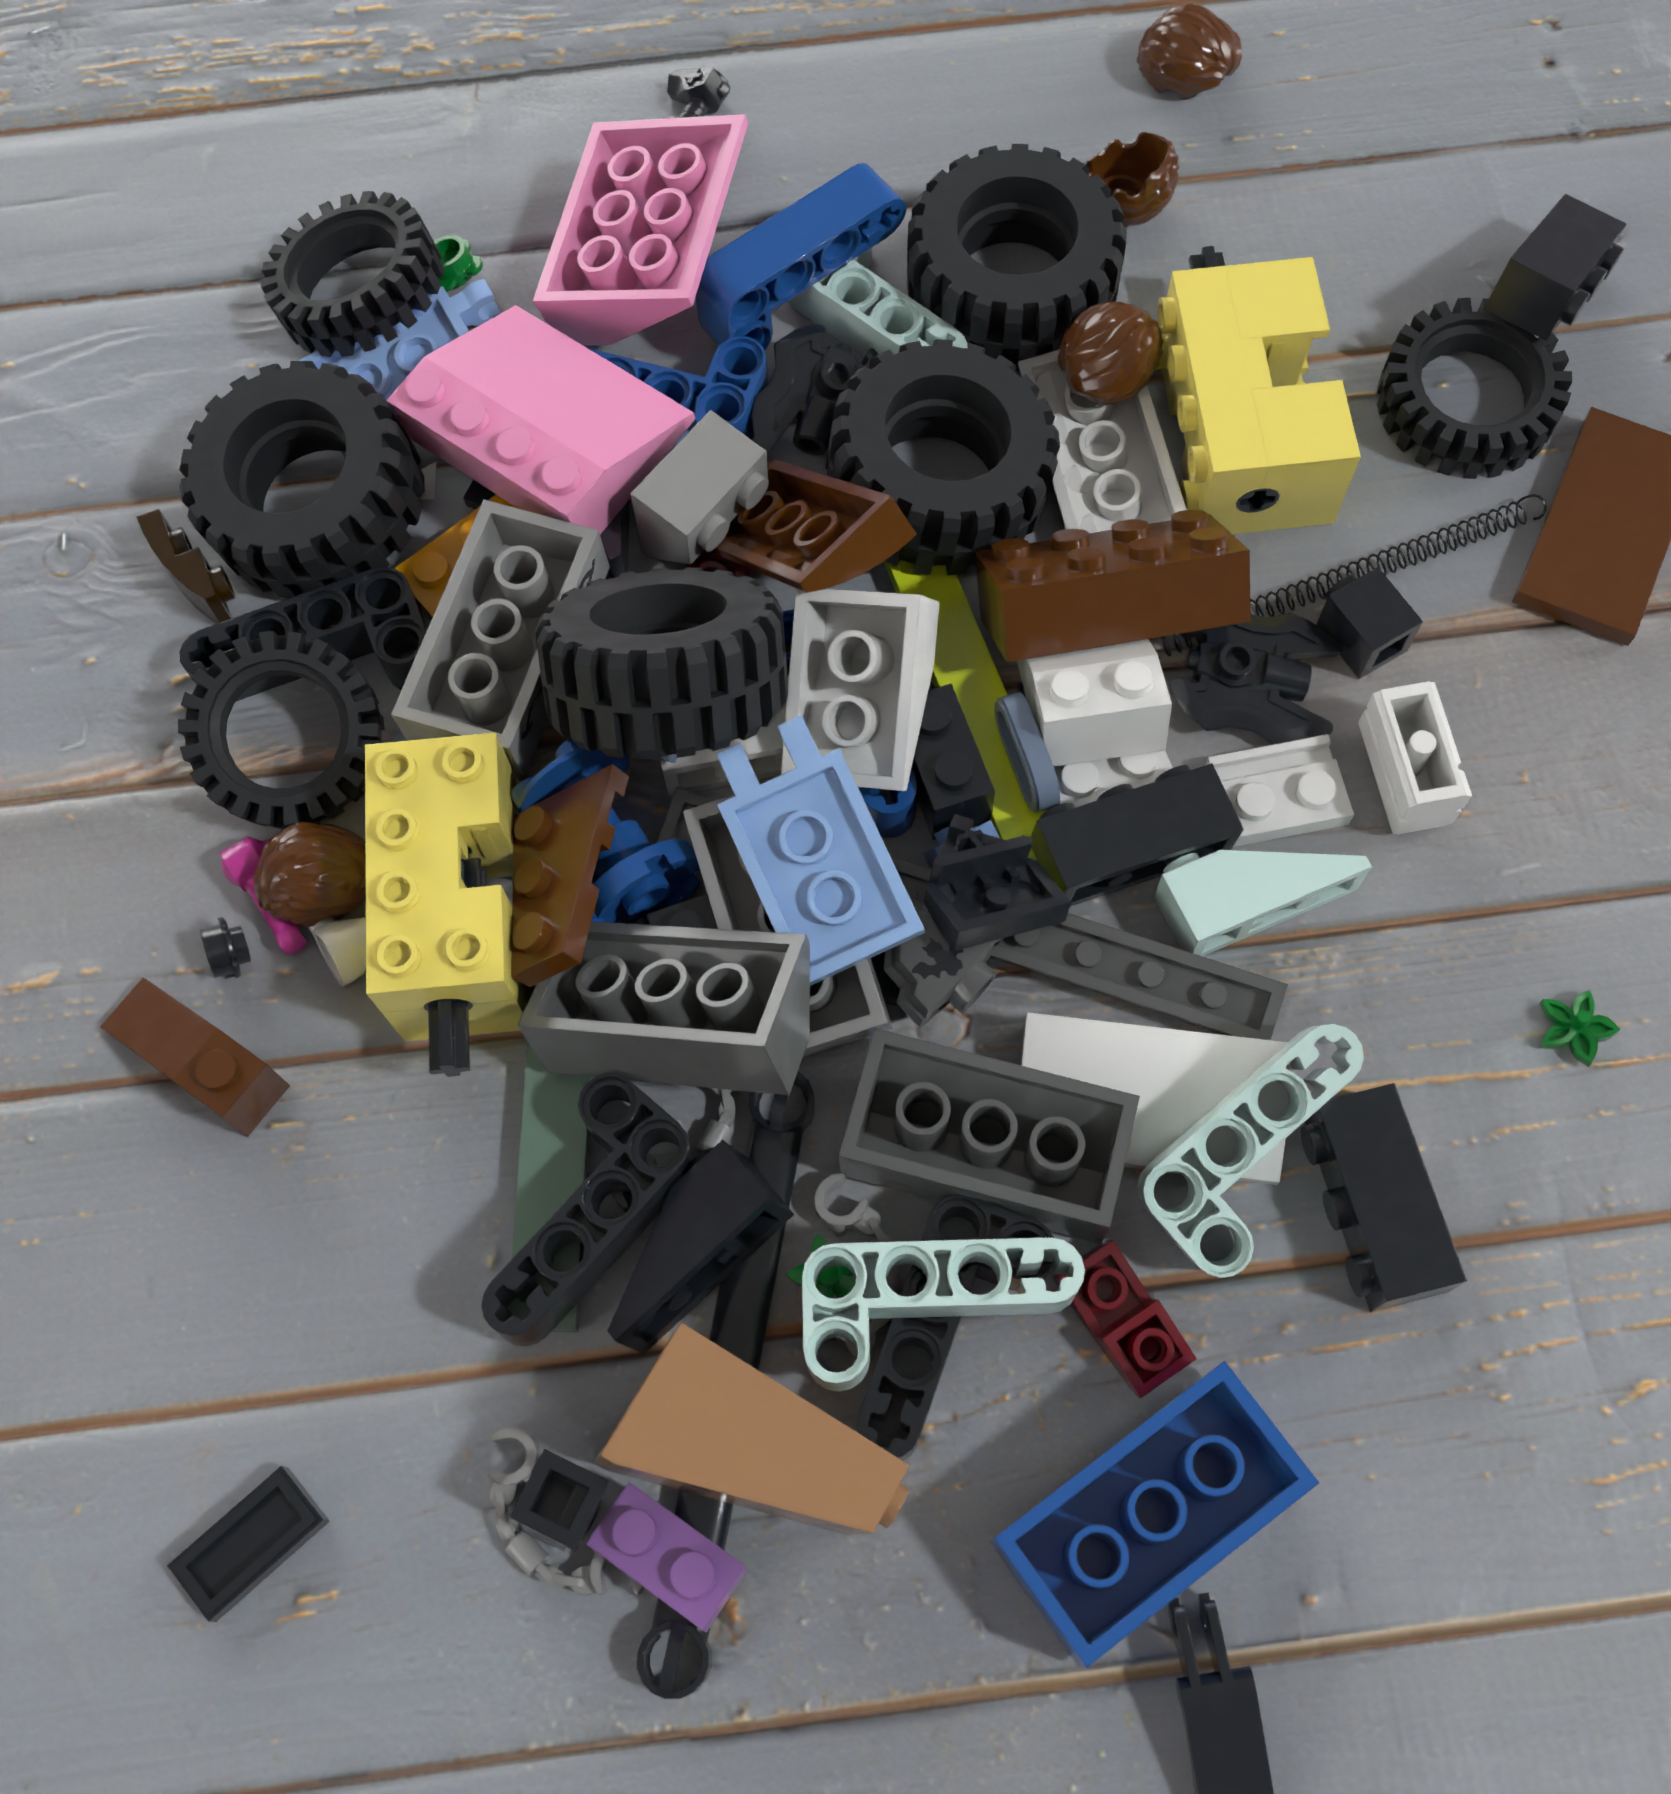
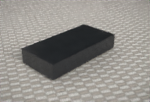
[167,1466,330,1622]

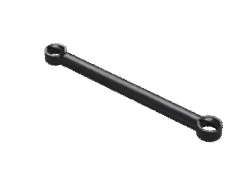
[637,1072,815,1699]

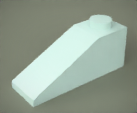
[1154,850,1372,956]

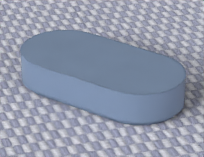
[994,692,1060,813]

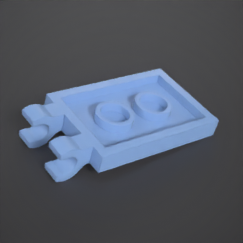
[298,279,501,458]
[716,715,925,986]

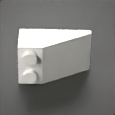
[781,589,940,791]
[1017,639,1172,767]

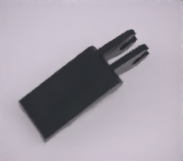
[1168,1592,1274,1794]

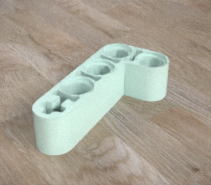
[789,248,968,357]
[1137,1024,1364,1278]
[802,1238,1085,1392]

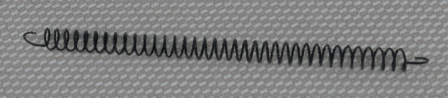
[1149,494,1547,659]

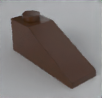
[100,977,290,1137]

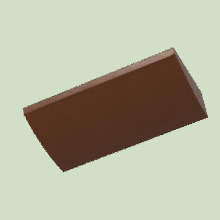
[710,459,917,593]

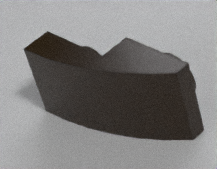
[136,509,236,624]

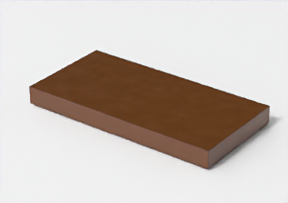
[1512,407,1671,646]

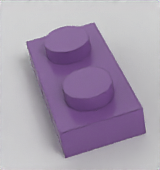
[586,1482,748,1633]

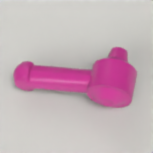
[220,836,307,955]

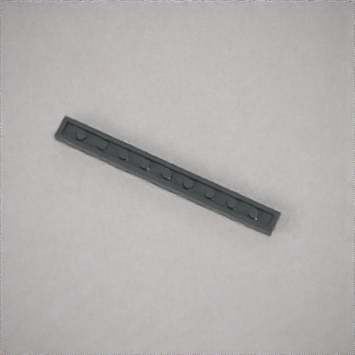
[657,786,1288,1040]

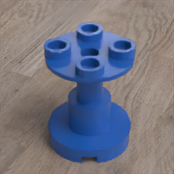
[511,741,700,925]

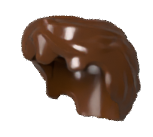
[1137,4,1242,99]
[1085,131,1180,227]
[1058,301,1164,405]
[253,821,366,927]

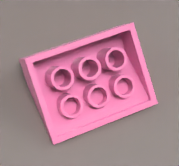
[533,114,749,345]
[386,305,696,534]

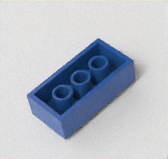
[990,1360,1320,1668]

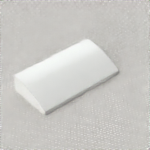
[1018,350,1187,533]
[1020,1012,1292,1185]

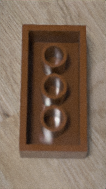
[975,510,1251,662]

